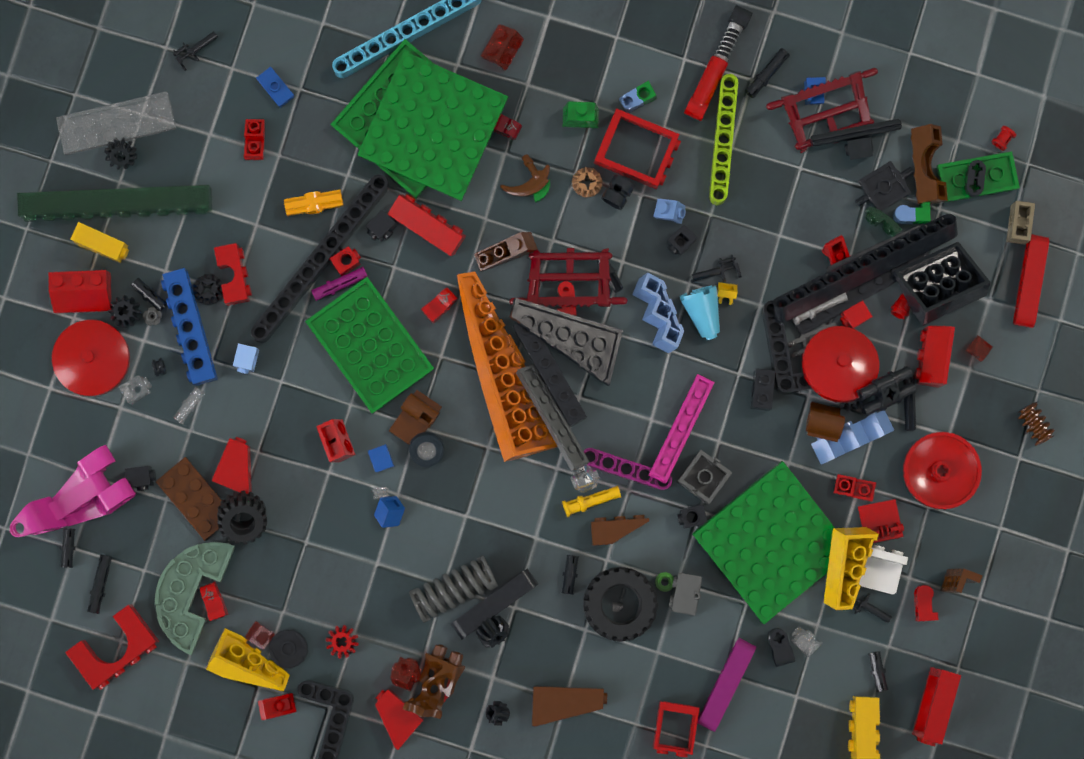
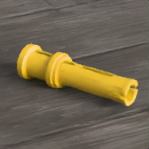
[562,486,621,518]

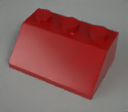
[48,270,112,313]
[914,326,955,388]

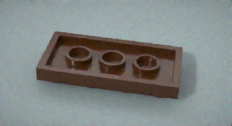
[156,457,235,541]

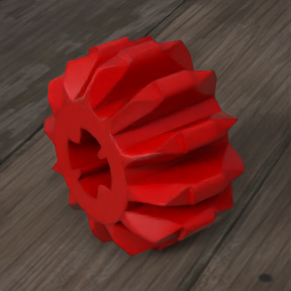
[326,625,359,658]

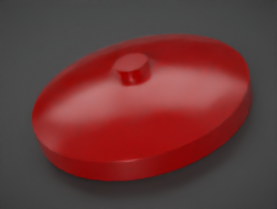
[52,320,130,396]
[802,326,879,402]
[903,432,982,509]

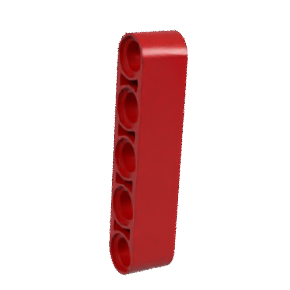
[1013,234,1049,328]

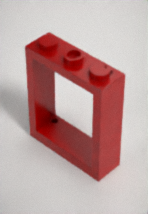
[594,108,681,190]
[912,667,961,747]

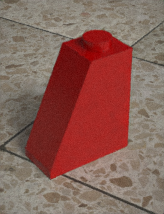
[212,437,252,494]
[375,689,424,750]

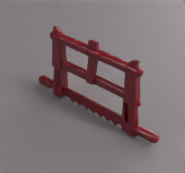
[766,68,878,153]
[509,248,628,307]

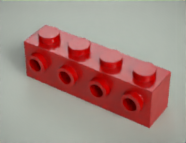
[387,194,466,256]

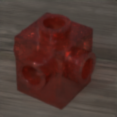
[390,657,421,691]

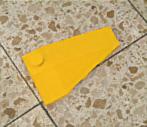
[206,628,290,691]

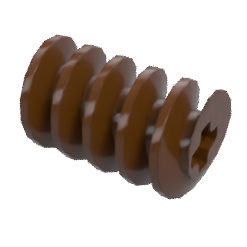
[1017,402,1055,446]

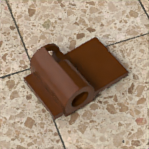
[389,390,442,445]
[806,402,845,442]

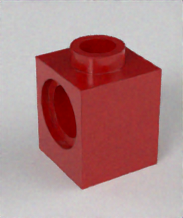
[330,246,361,277]
[840,301,873,329]

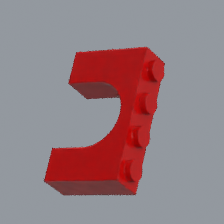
[65,604,160,690]

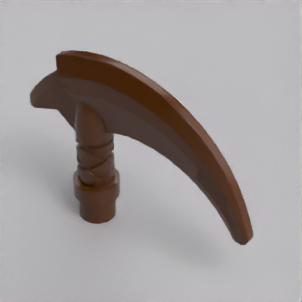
[500,154,550,196]

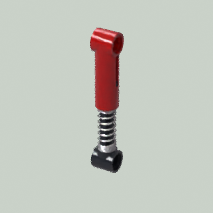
[684,5,753,121]

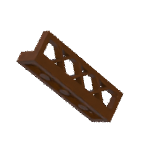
[940,568,983,593]

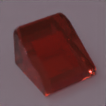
[966,335,993,362]
[245,621,275,650]

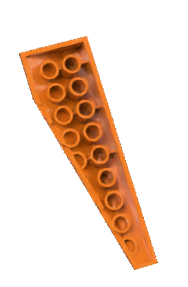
[457,271,558,462]

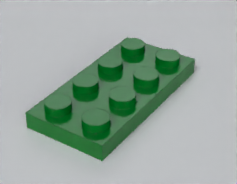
[936,151,1020,203]

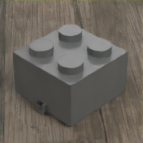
[677,450,732,505]
[669,573,703,616]

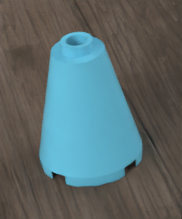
[679,285,720,340]

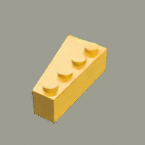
[823,527,879,610]
[848,696,880,759]

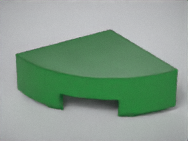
[533,179,550,203]

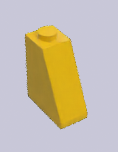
[70,222,129,263]

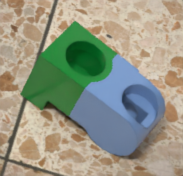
[619,80,657,113]
[893,202,931,224]

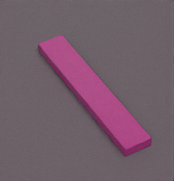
[649,374,715,484]

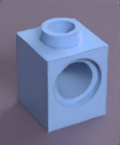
[233,343,259,374]

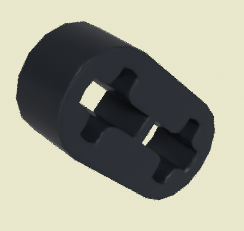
[965,160,986,197]

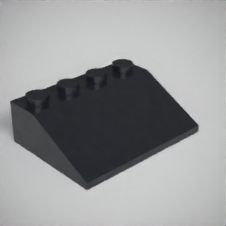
[894,242,991,325]

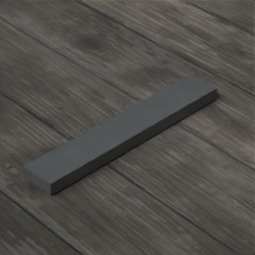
[516,364,589,471]

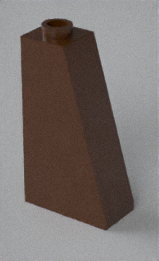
[532,686,607,726]

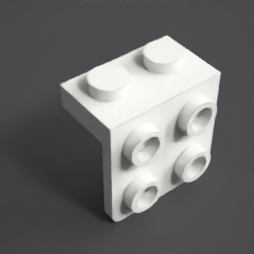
[859,545,908,594]

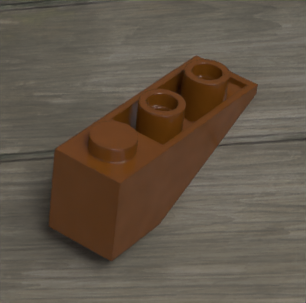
[474,232,538,271]
[591,515,649,546]

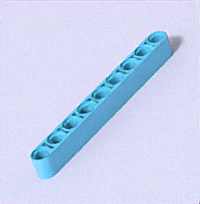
[332,0,482,78]

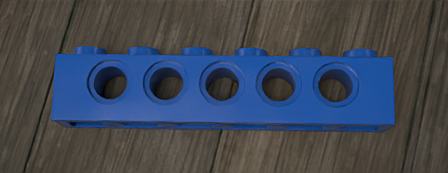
[161,268,218,386]

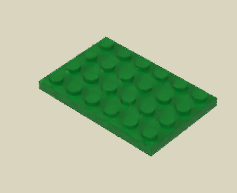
[305,277,435,414]

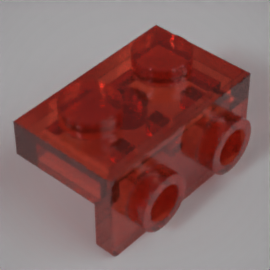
[481,24,524,70]

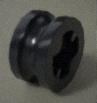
[152,358,166,376]

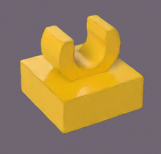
[717,282,738,305]

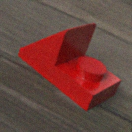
[822,235,850,265]
[258,693,296,720]

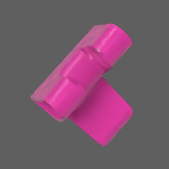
[10,445,136,537]

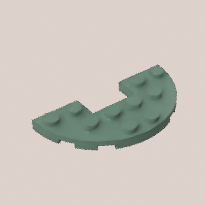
[155,542,236,655]

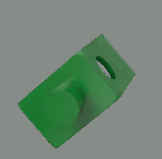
[562,101,599,128]

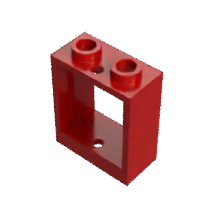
[653,701,699,758]

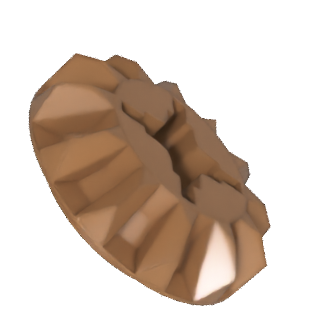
[572,167,602,197]

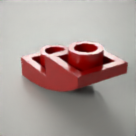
[244,119,265,160]
[834,474,877,502]

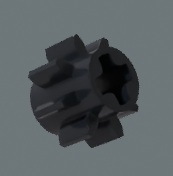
[486,701,510,726]

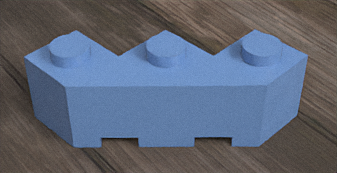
[632,273,684,353]
[811,411,894,465]

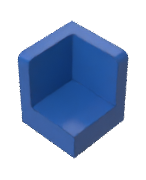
[804,77,826,105]
[368,444,395,472]
[374,496,405,528]

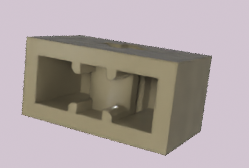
[1006,201,1035,245]

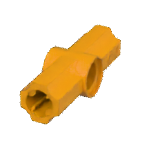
[284,190,343,216]

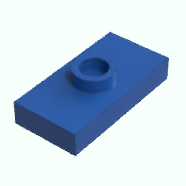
[256,66,295,108]

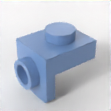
[653,199,686,224]

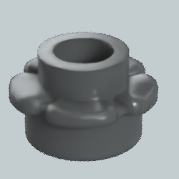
[143,307,162,326]

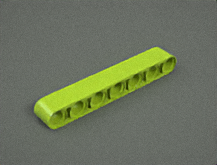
[709,74,738,206]

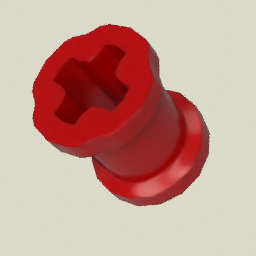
[991,126,1016,151]

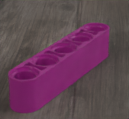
[583,448,672,490]
[697,638,756,732]

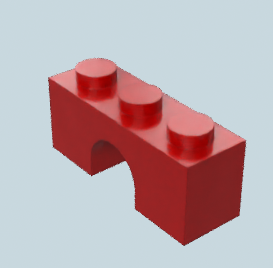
[214,243,252,306]

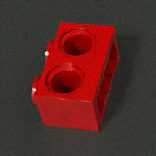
[316,419,355,462]

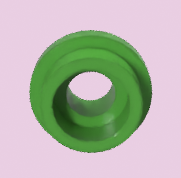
[655,572,674,592]

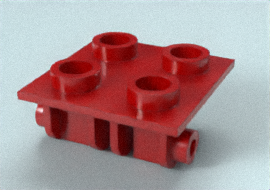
[858,499,904,543]

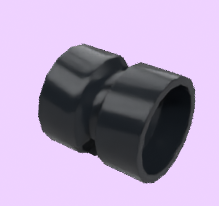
[601,175,635,210]

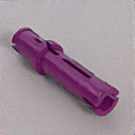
[311,266,368,301]

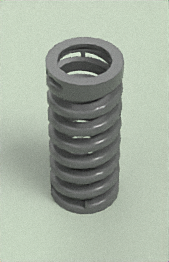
[409,555,498,623]

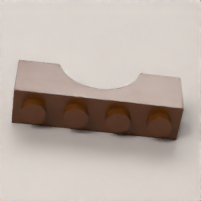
[911,124,948,205]

